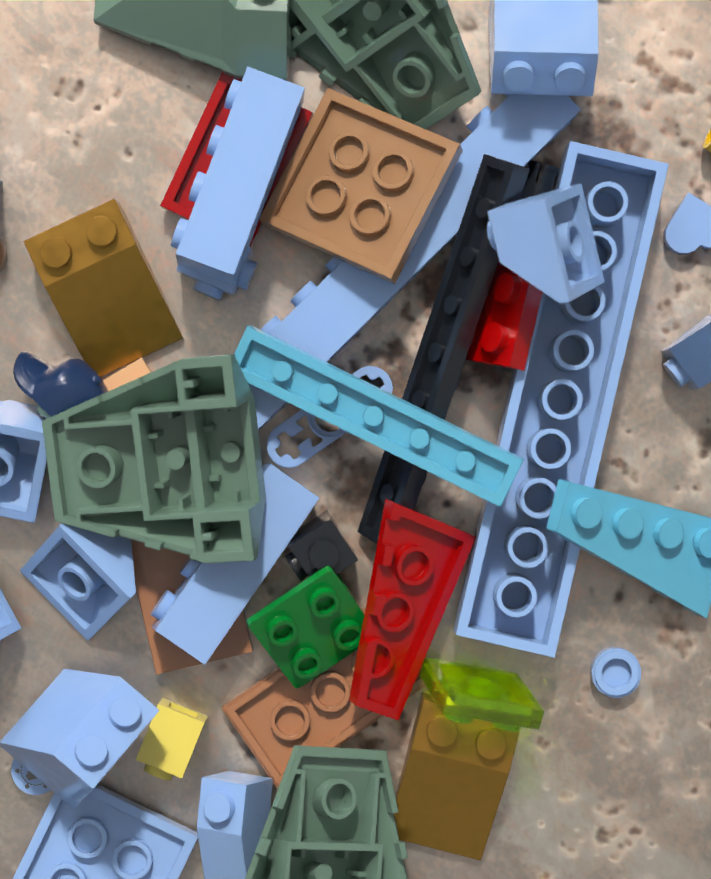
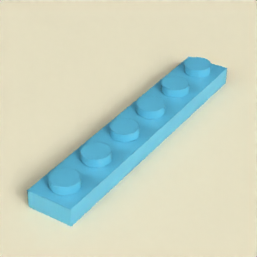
[234,325,524,507]

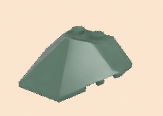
[93,0,292,81]
[288,0,481,129]
[42,354,266,563]
[245,745,408,879]

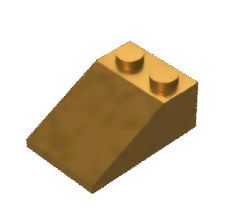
[23,198,184,377]
[393,692,522,861]

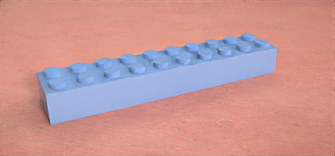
[453,141,669,658]

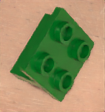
[246,566,364,689]

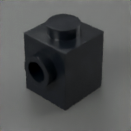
[285,510,358,581]

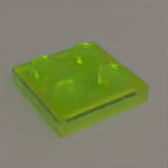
[420,657,544,732]

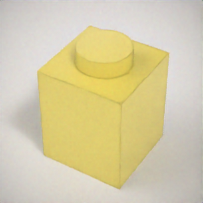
[136,698,208,781]

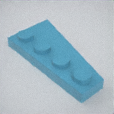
[546,479,711,619]

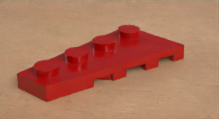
[349,499,476,721]

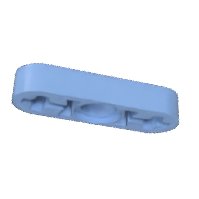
[267,366,393,468]

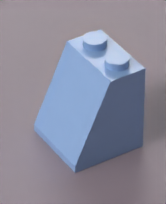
[488,0,598,96]
[0,669,160,809]

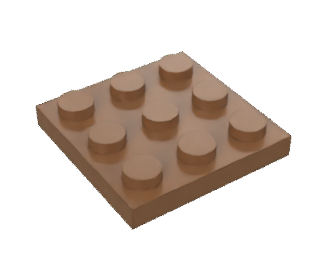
[259,88,463,284]

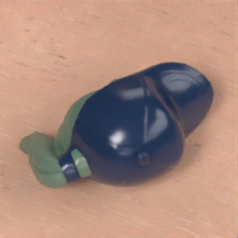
[13,351,108,418]

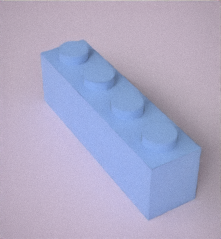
[171,66,305,285]
[150,464,319,665]

